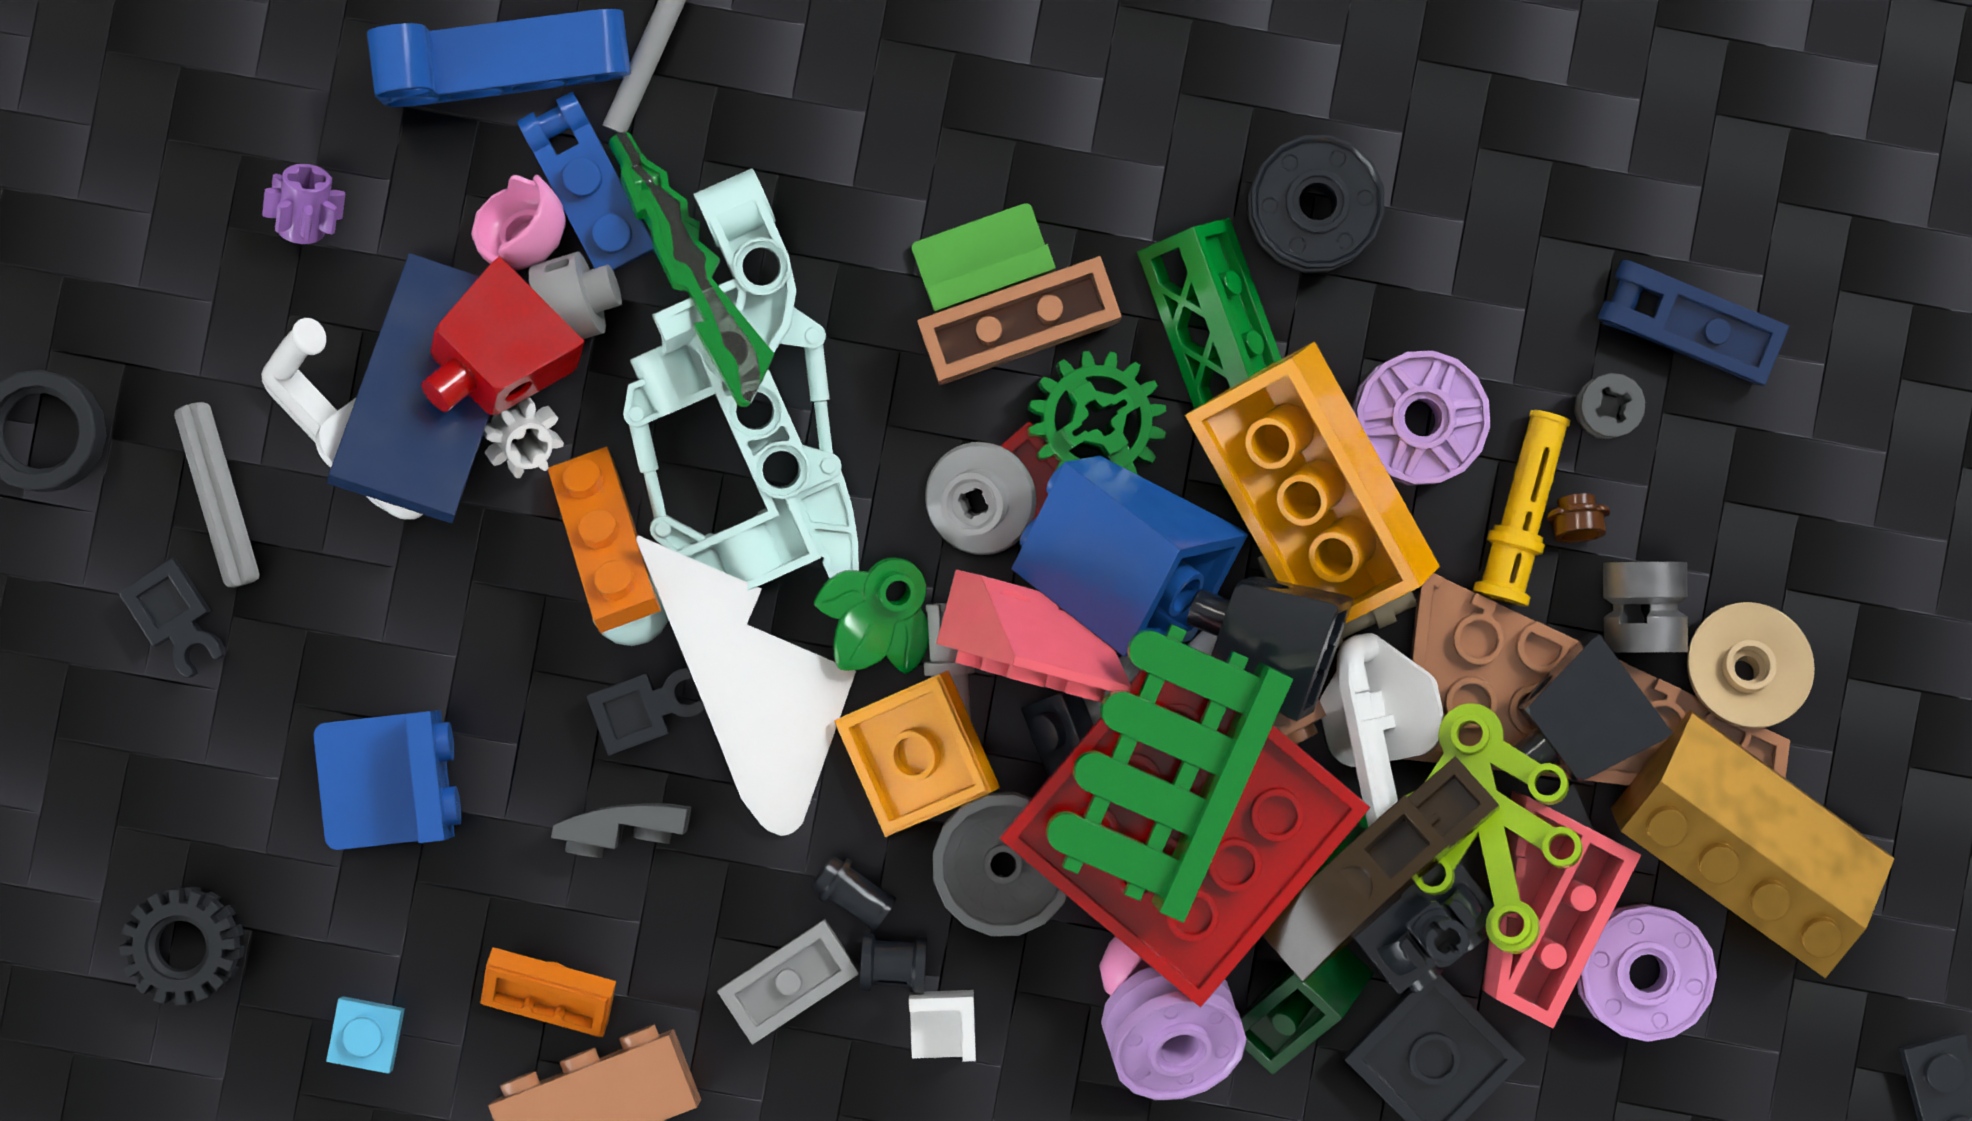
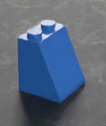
[1011,456,1248,657]

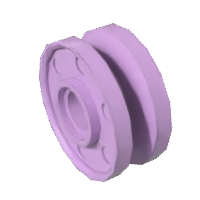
[1351,351,1490,486]
[1577,903,1717,1042]
[1101,967,1247,1100]

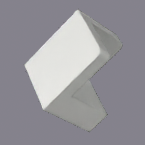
[909,990,976,1062]

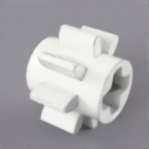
[483,397,564,478]

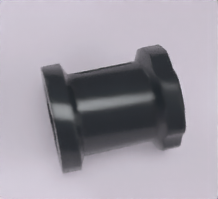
[860,933,927,994]

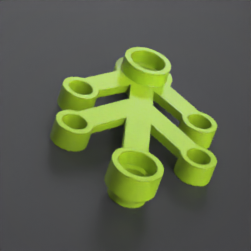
[1407,703,1583,954]

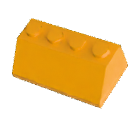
[1185,341,1440,624]

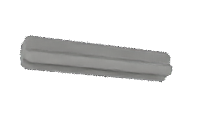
[174,402,259,588]

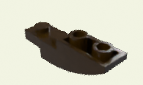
[1262,756,1500,983]

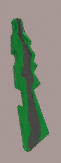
[608,132,774,407]

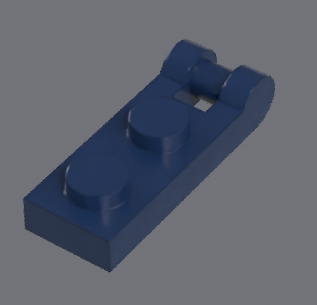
[1597,259,1789,386]

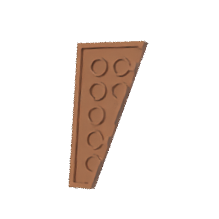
[1403,573,1790,786]

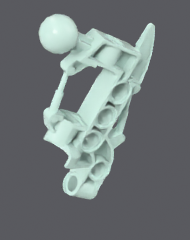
[592,168,859,646]

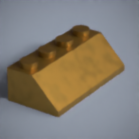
[1611,709,1894,978]

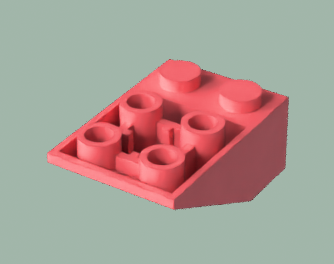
[936,570,1132,702]

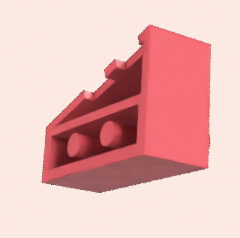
[1482,791,1641,1028]

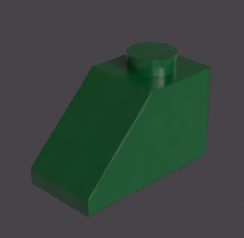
[1240,946,1374,1075]

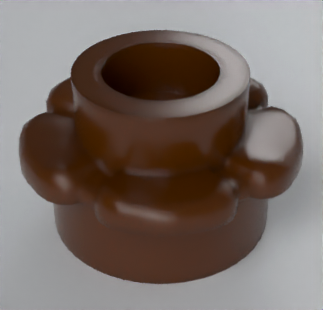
[1547,493,1610,543]

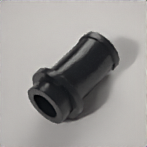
[811,855,896,931]

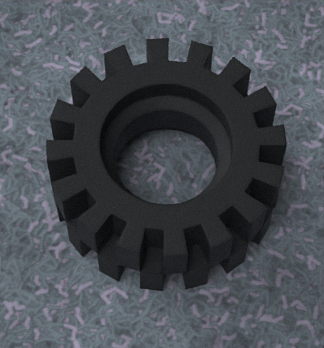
[119,886,245,1006]

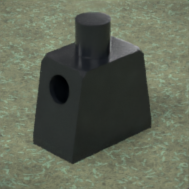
[1187,576,1354,721]
[1513,632,1673,782]

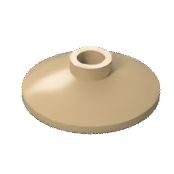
[1687,602,1815,729]

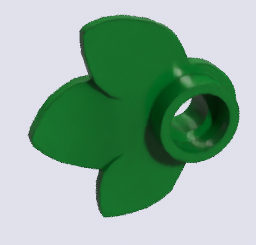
[813,557,929,674]

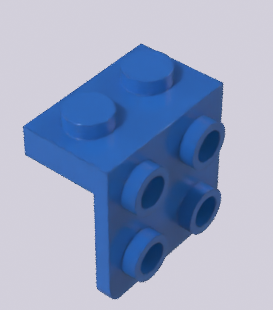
[314,710,461,850]

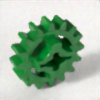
[1027,351,1166,474]

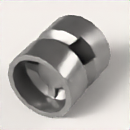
[1603,562,1688,652]

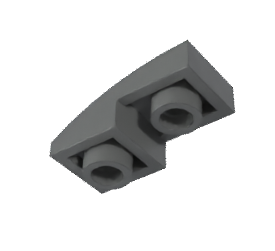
[551,803,692,858]

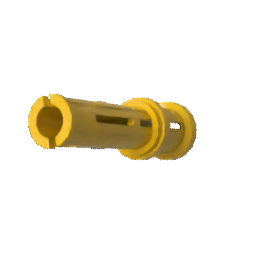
[1472,410,1571,607]

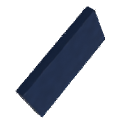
[327,253,490,524]

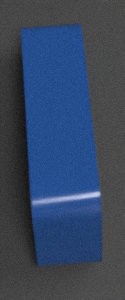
[367,9,631,107]

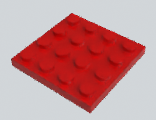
[1000,669,1371,1008]

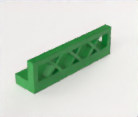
[1137,218,1282,490]

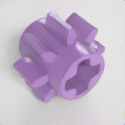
[262,164,345,244]

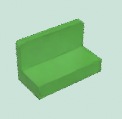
[912,203,1056,314]

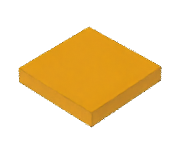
[834,670,1000,837]

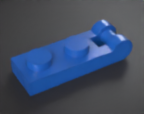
[517,91,654,272]

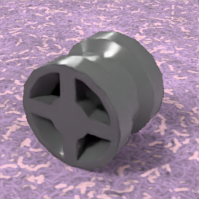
[1574,373,1645,439]

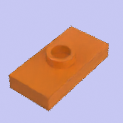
[480,947,617,1037]

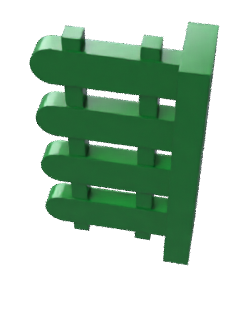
[1046,623,1293,923]

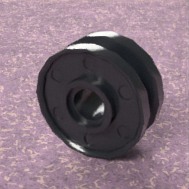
[1247,135,1385,274]

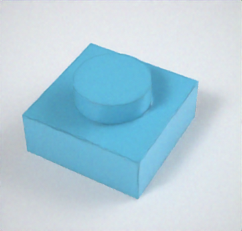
[326,996,405,1074]

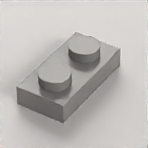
[717,919,860,1045]

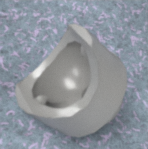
[529,252,622,339]

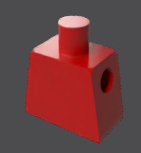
[421,256,585,415]

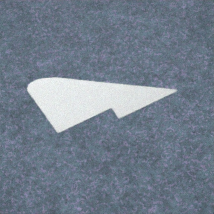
[636,535,856,836]

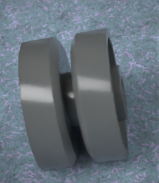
[933,791,1067,936]

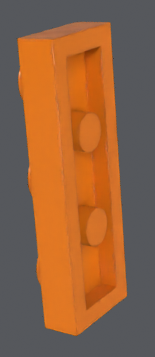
[548,446,661,633]

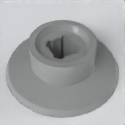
[925,442,1036,555]

